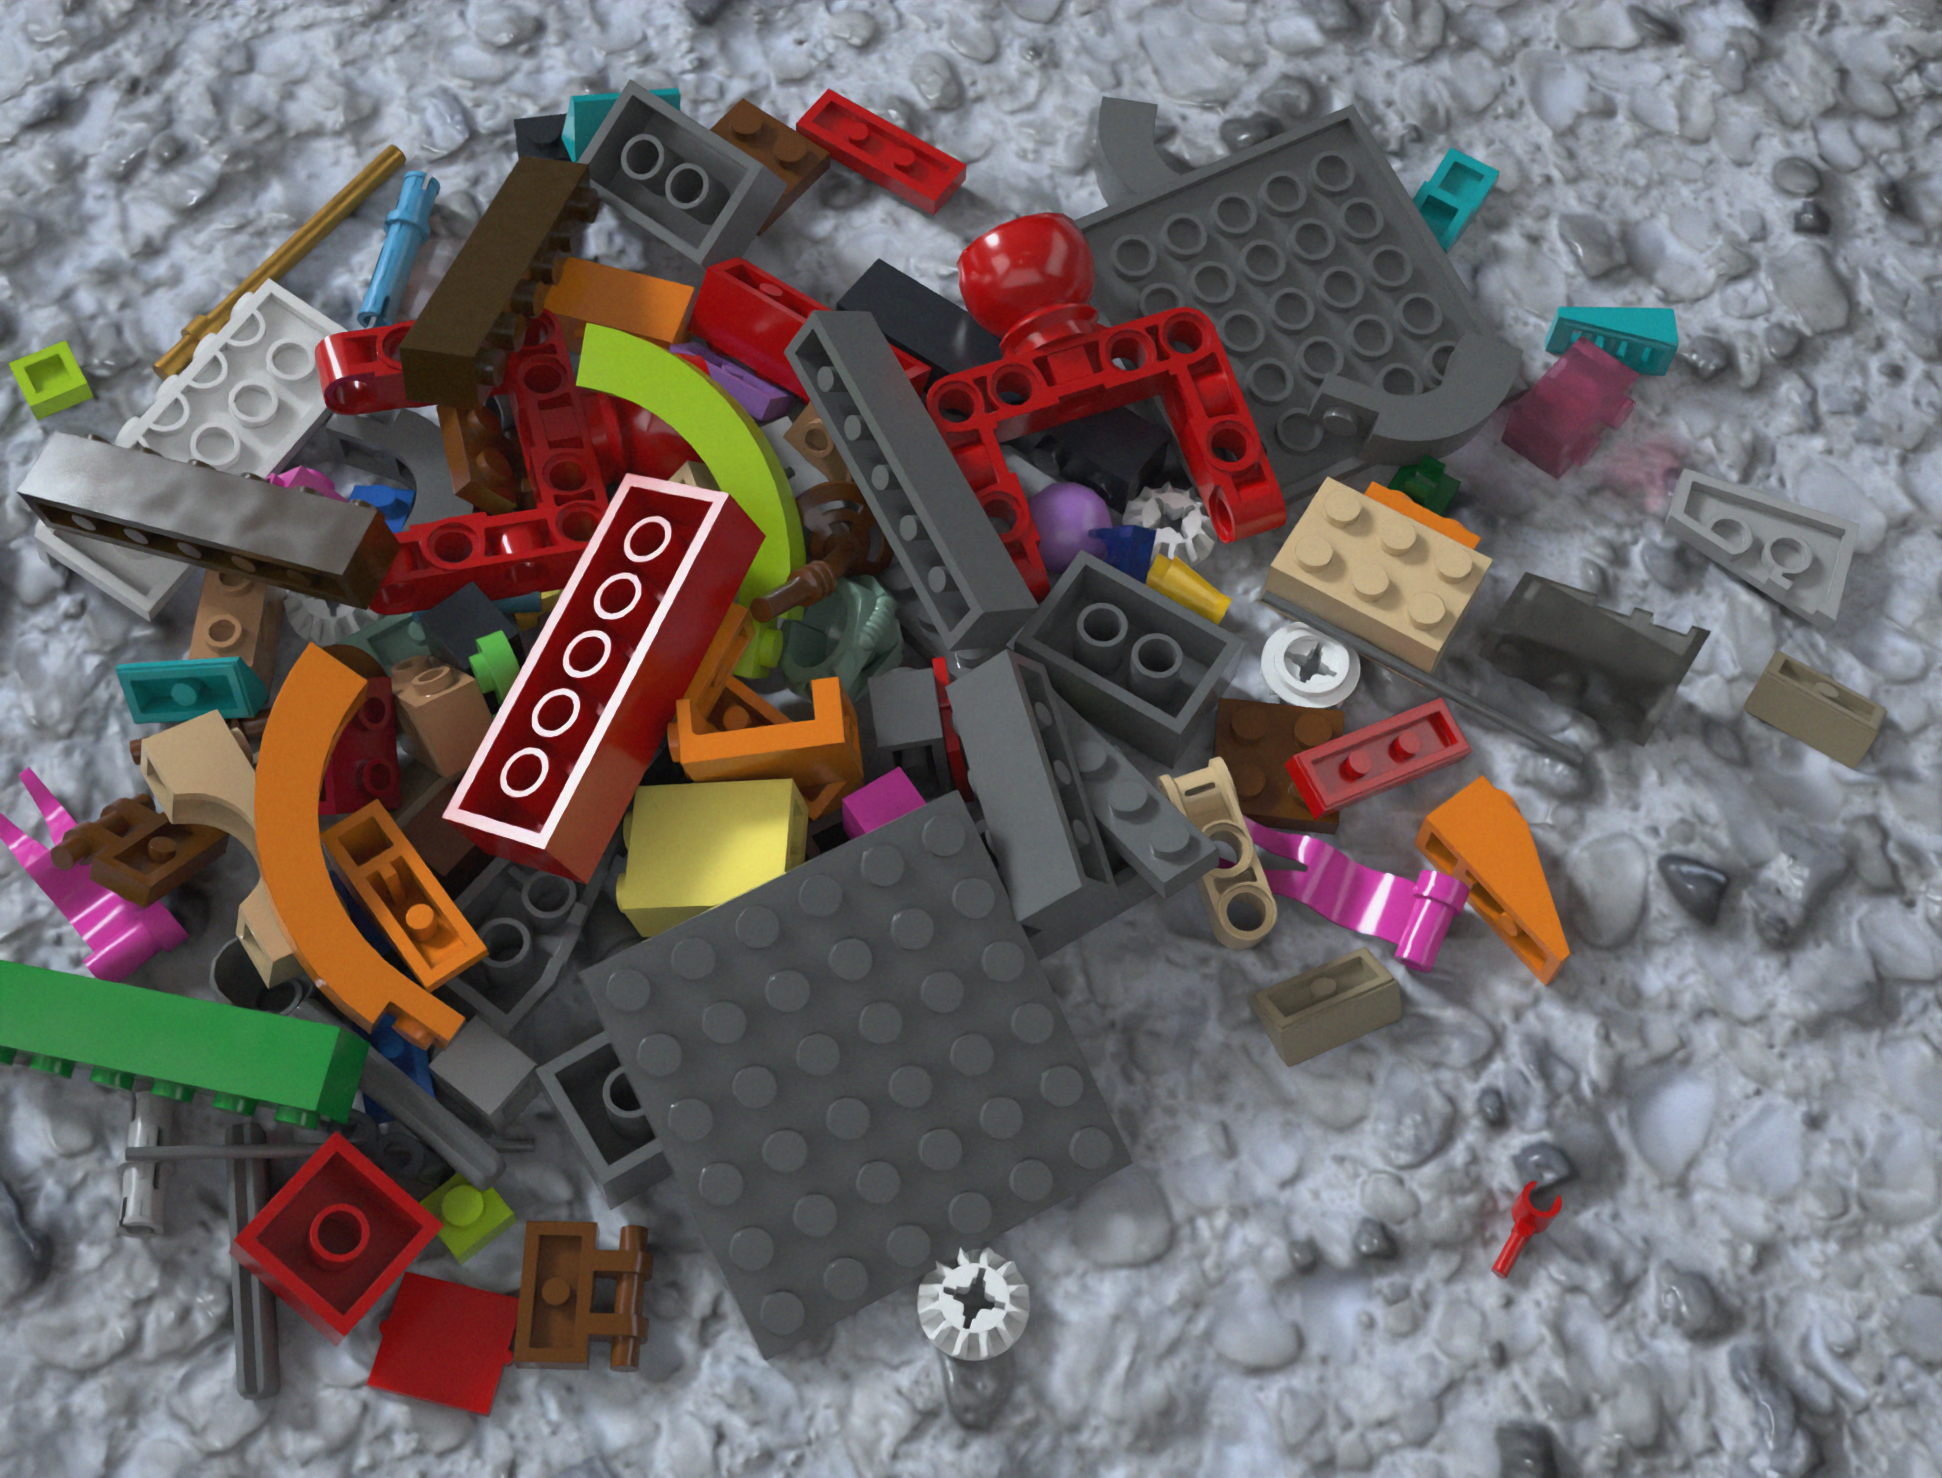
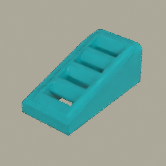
[1544,306,1679,376]

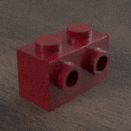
[318,677,402,815]

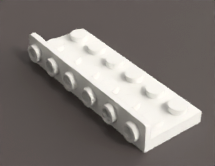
[34,278,347,622]

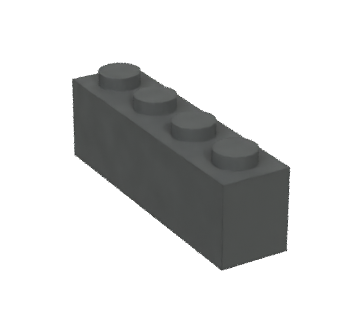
[945,649,1120,934]

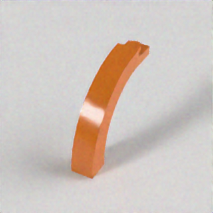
[254,641,466,1052]

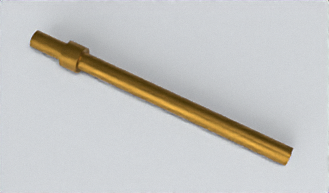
[152,144,406,381]

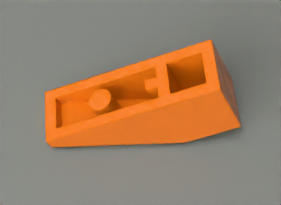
[1414,775,1570,987]
[320,798,489,993]

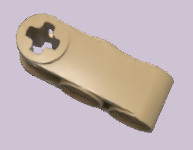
[1157,756,1277,951]

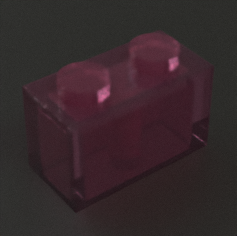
[1501,335,1640,481]

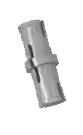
[117,1090,176,1239]

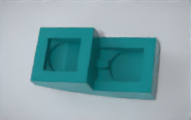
[1412,147,1500,255]

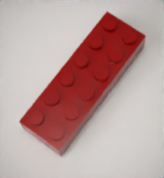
[442,473,766,885]

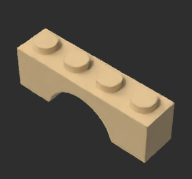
[140,709,351,989]

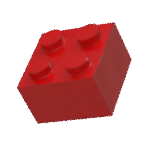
[229,1131,444,1347]

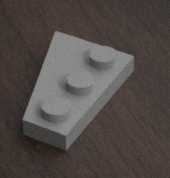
[1664,468,1860,633]

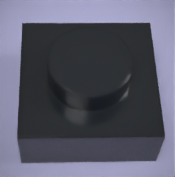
[514,113,572,162]

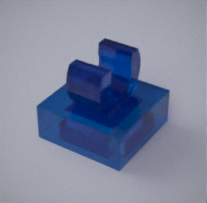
[1087,525,1157,584]

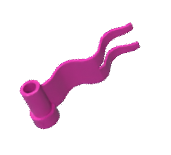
[0,767,190,983]
[1215,815,1470,973]

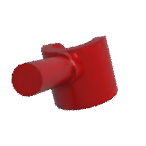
[1491,1181,1562,1279]

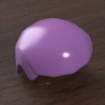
[1028,482,1113,574]

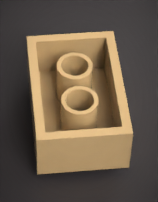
[1261,476,1493,688]

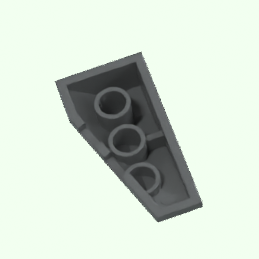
[416,795,635,1038]

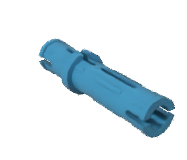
[357,171,441,328]

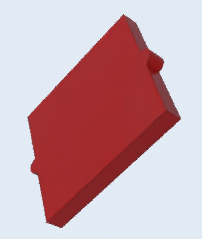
[932,656,974,803]
[366,1271,519,1417]

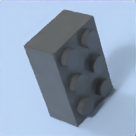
[577,79,788,270]
[1014,549,1245,769]

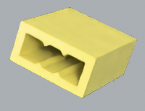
[616,778,809,937]

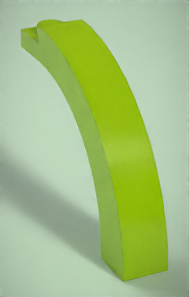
[576,322,806,679]

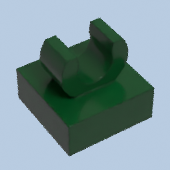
[1387,454,1461,517]

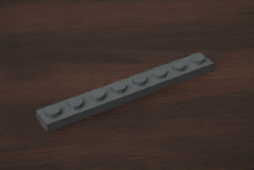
[873,561,1220,900]

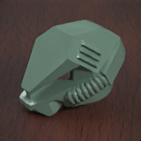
[778,574,904,705]

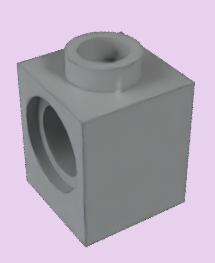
[428,1015,542,1138]

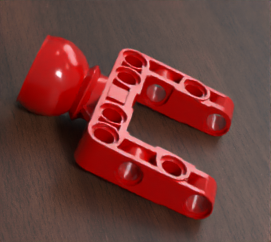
[925,212,1287,604]
[314,307,712,615]

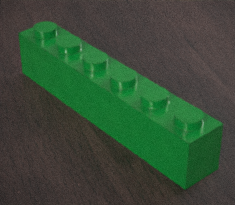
[0,960,371,1131]

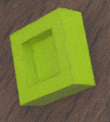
[8,340,94,420]
[419,1173,517,1266]

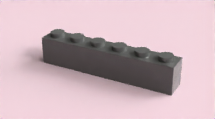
[784,310,1040,651]

